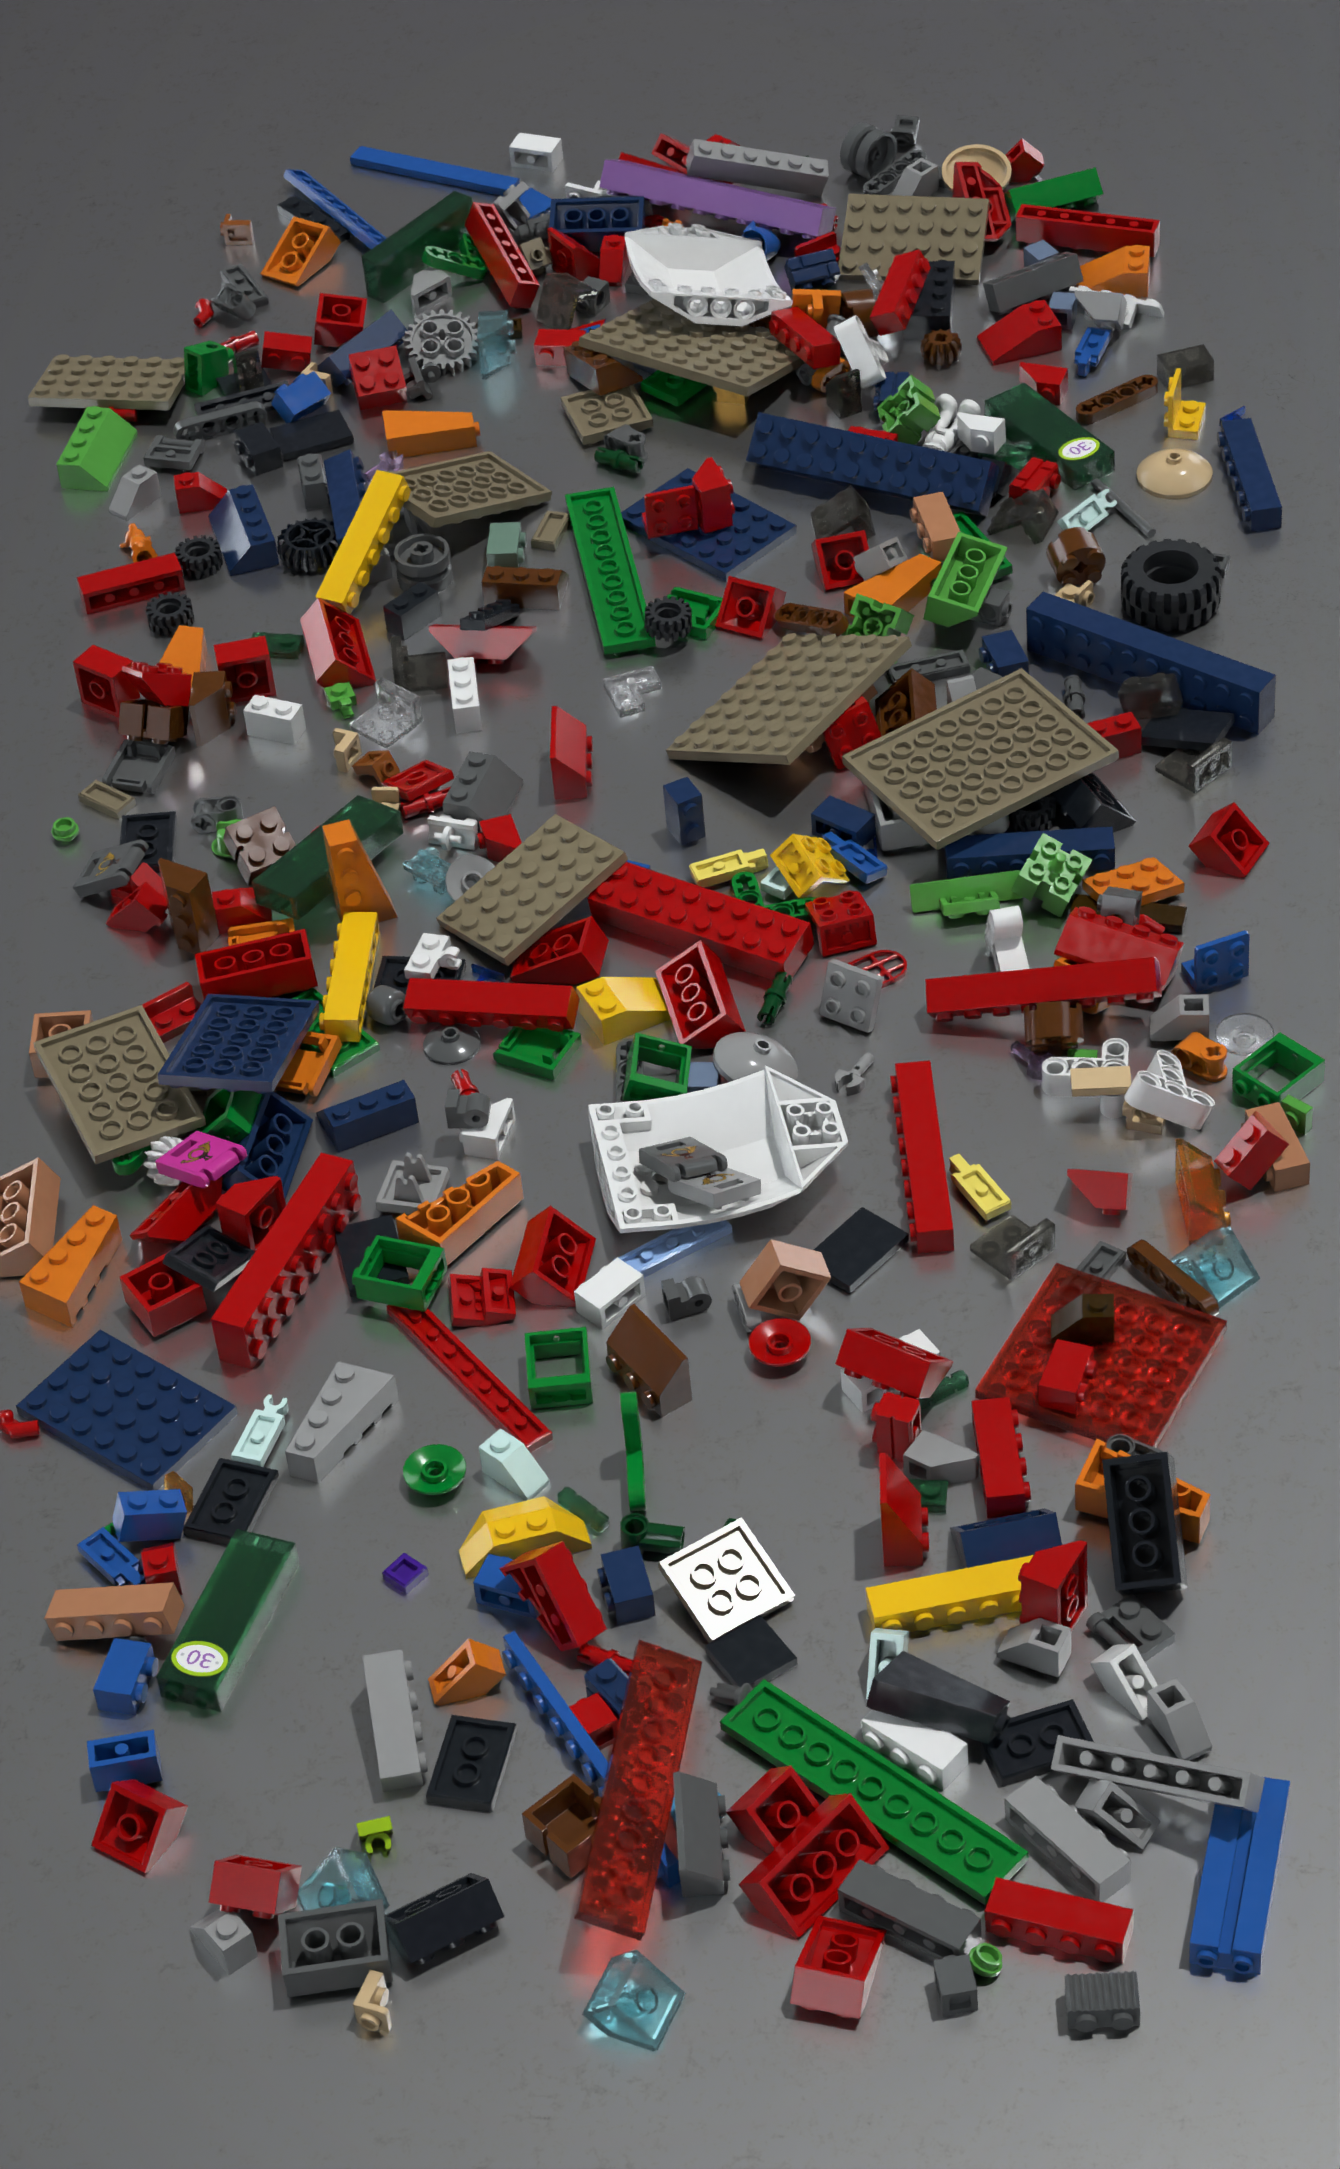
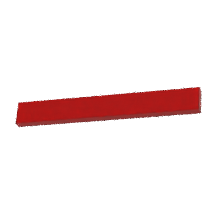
[386,1305,553,1453]

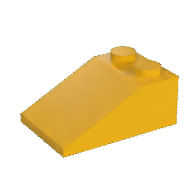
[576,977,671,1046]

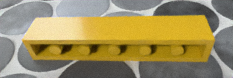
[315,470,411,615]
[319,912,380,1042]
[866,1555,1033,1632]

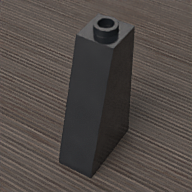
[866,1651,1010,1744]

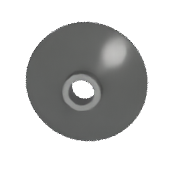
[423,1023,481,1065]

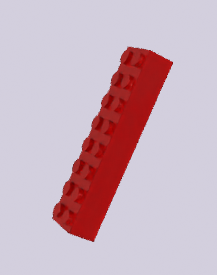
[587,862,815,982]
[211,1152,362,1370]

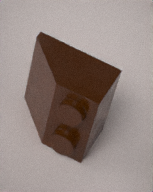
[189,671,236,747]

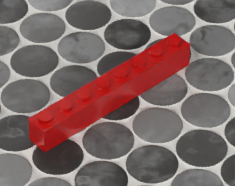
[925,957,1162,1022]
[890,1060,954,1254]

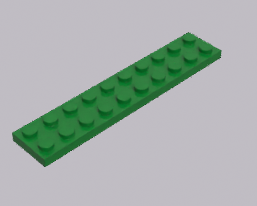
[565,487,656,655]
[720,1679,1029,1905]

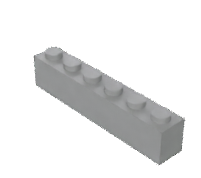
[686,139,829,196]
[1051,1735,1265,1813]

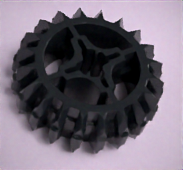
[277,517,339,573]

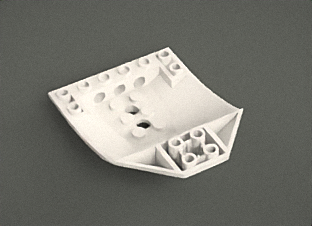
[624,223,793,326]
[588,1065,848,1233]

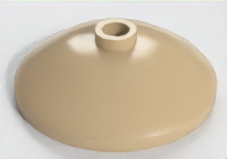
[942,144,1012,192]
[1136,449,1213,499]

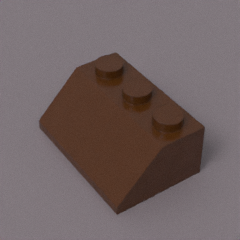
[563,341,643,396]
[481,566,569,610]
[875,668,937,736]
[158,858,220,954]
[606,1304,692,1418]

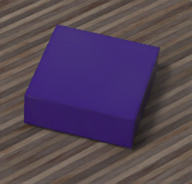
[382,1553,429,1595]

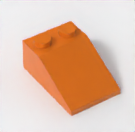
[260,216,341,287]
[1076,245,1150,298]

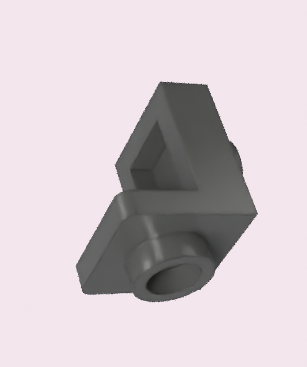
[890,115,920,146]

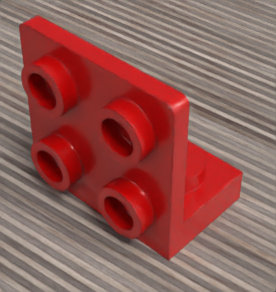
[641,485,698,539]
[822,695,882,770]
[805,890,877,957]

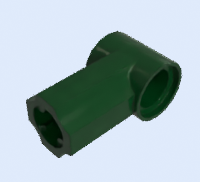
[620,1513,685,1555]

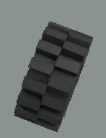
[175,535,223,579]
[146,592,195,637]
[645,596,692,641]
[1008,793,1056,832]

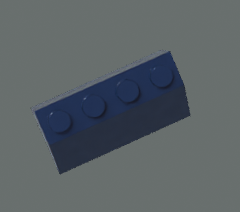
[549,196,645,252]
[317,309,408,388]
[208,484,279,576]
[222,1091,313,1199]

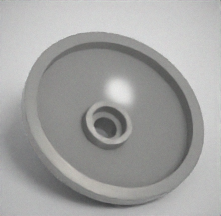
[713,1032,798,1082]

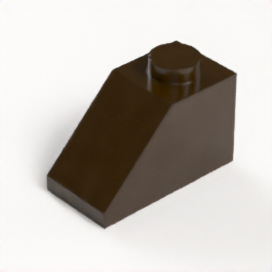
[1051,1294,1114,1343]

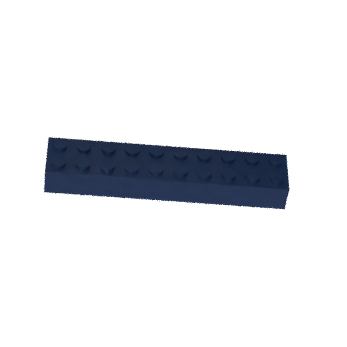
[746,412,1000,517]
[1026,591,1276,735]

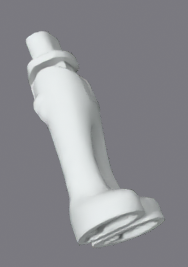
[922,394,981,452]

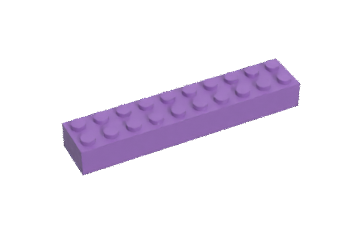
[600,159,836,240]

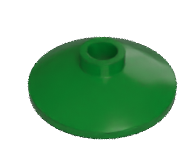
[403,1444,467,1495]

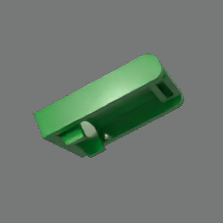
[667,587,723,640]
[493,1026,582,1081]

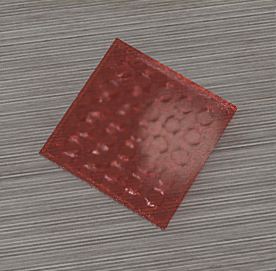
[975,1263,1227,1448]

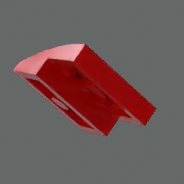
[448,1268,516,1327]

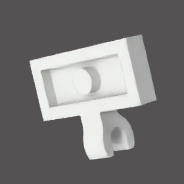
[404,933,462,979]

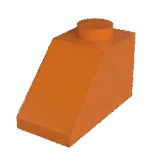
[428,1639,506,1706]

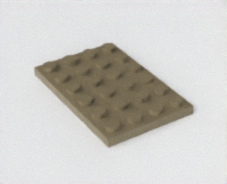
[838,194,990,285]
[28,354,185,410]
[372,451,552,528]
[436,814,628,966]
[33,1005,206,1165]

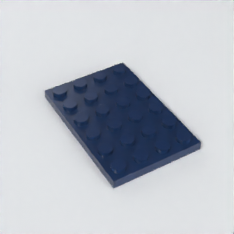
[621,468,797,582]
[158,994,320,1094]
[16,1329,238,1490]

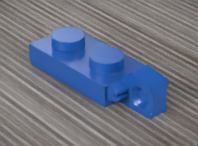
[1074,327,1112,376]
[823,832,888,884]
[77,1527,146,1586]

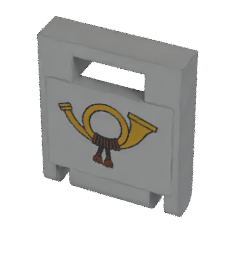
[668,1168,761,1210]

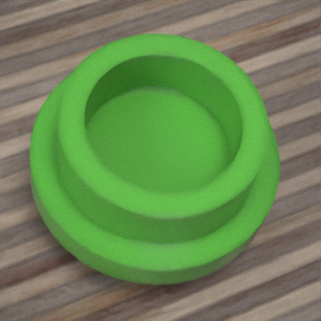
[52,817,79,842]
[969,1943,1002,1977]

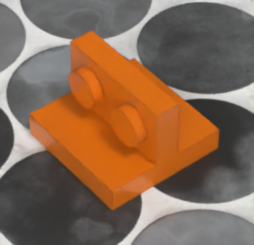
[791,289,841,329]

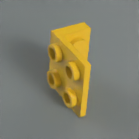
[1164,368,1206,440]
[770,834,849,898]

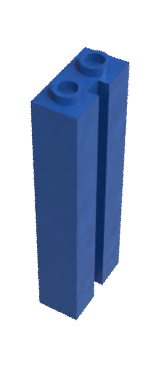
[1189,1777,1290,1974]

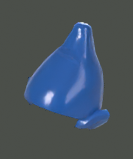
[741,221,782,262]

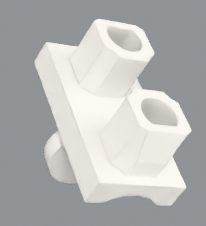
[427,814,478,851]

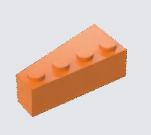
[322,819,398,923]
[395,1161,524,1266]
[19,1205,123,1328]
[1075,1438,1210,1544]

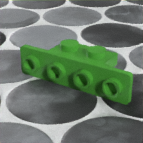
[909,870,1023,919]

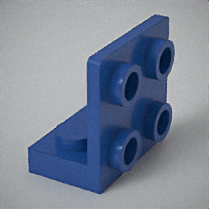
[1181,930,1250,993]

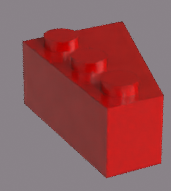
[499,1541,607,1652]

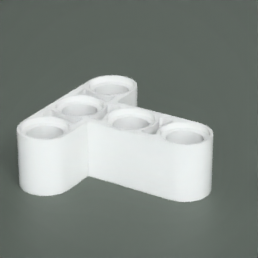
[834,315,889,390]
[984,905,1029,972]
[1042,1038,1129,1119]
[1124,1050,1215,1130]

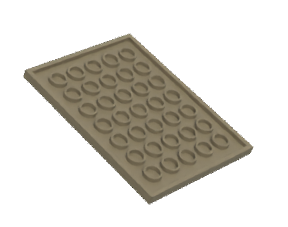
[579,298,805,396]
[666,633,912,765]
[842,668,1119,850]

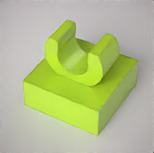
[356,1816,393,1855]

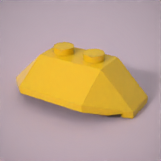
[459,1496,592,1579]

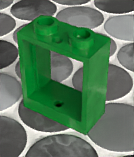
[622,1032,692,1102]
[1232,1032,1325,1107]
[196,1089,262,1144]
[352,1235,448,1312]
[525,1327,593,1409]

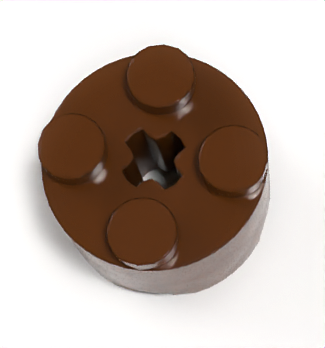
[839,289,879,338]
[1046,527,1106,586]
[1023,1001,1084,1053]

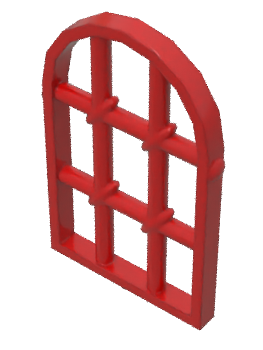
[847,950,907,988]

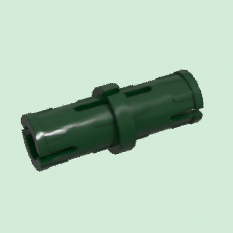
[594,447,644,473]
[757,971,793,1025]

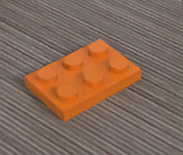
[1082,857,1185,915]

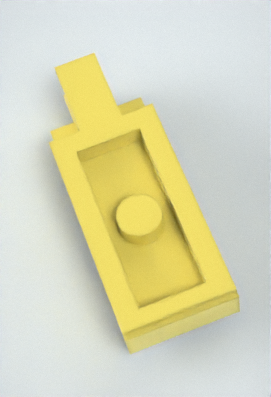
[689,849,768,888]
[949,1154,1011,1221]

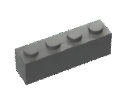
[983,252,1084,315]
[838,1859,982,1959]

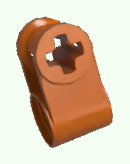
[1171,1032,1228,1082]

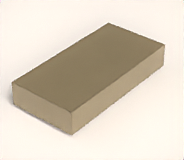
[531,511,571,551]
[78,780,136,820]

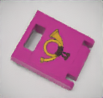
[155,1131,248,1189]

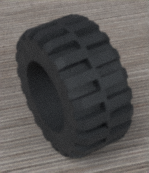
[1121,539,1221,631]

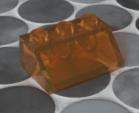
[1175,1138,1231,1246]

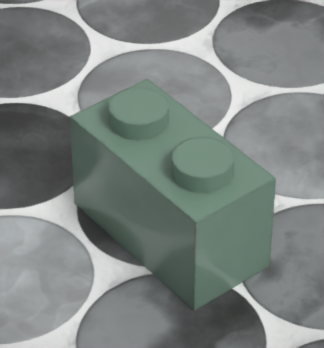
[486,522,527,568]

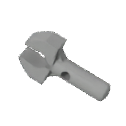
[835,1052,874,1096]

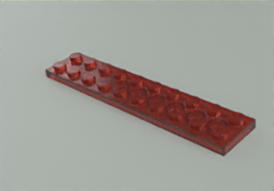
[574,1640,702,1941]

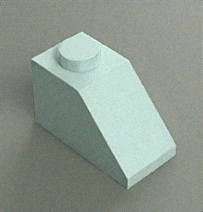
[479,1428,550,1501]
[866,1628,909,1700]

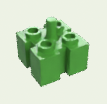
[877,375,941,445]
[842,594,914,664]
[1011,833,1092,918]

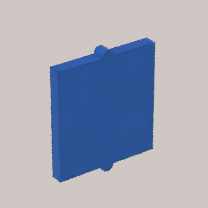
[519,188,551,220]

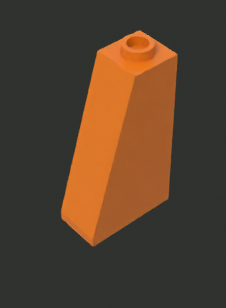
[382,410,481,459]
[843,553,942,617]
[159,625,207,694]

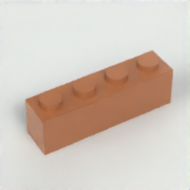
[44,1582,185,1641]

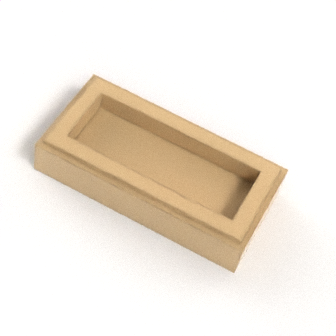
[1070,1066,1131,1097]

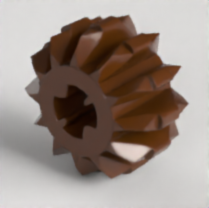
[920,329,962,367]

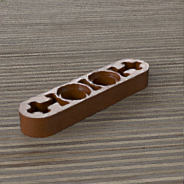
[1076,375,1158,425]
[774,603,849,636]
[1127,1239,1219,1322]

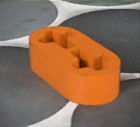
[811,357,851,393]

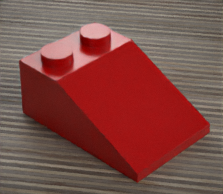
[977,300,1062,366]
[510,916,609,985]
[879,1453,929,1567]
[790,1915,887,2019]

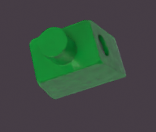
[184,341,235,397]

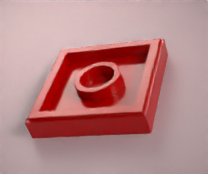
[382,760,455,802]

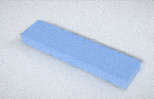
[614,1220,733,1278]

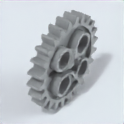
[404,309,482,376]

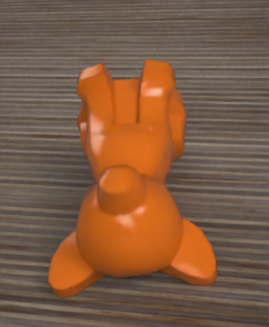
[119,523,158,563]

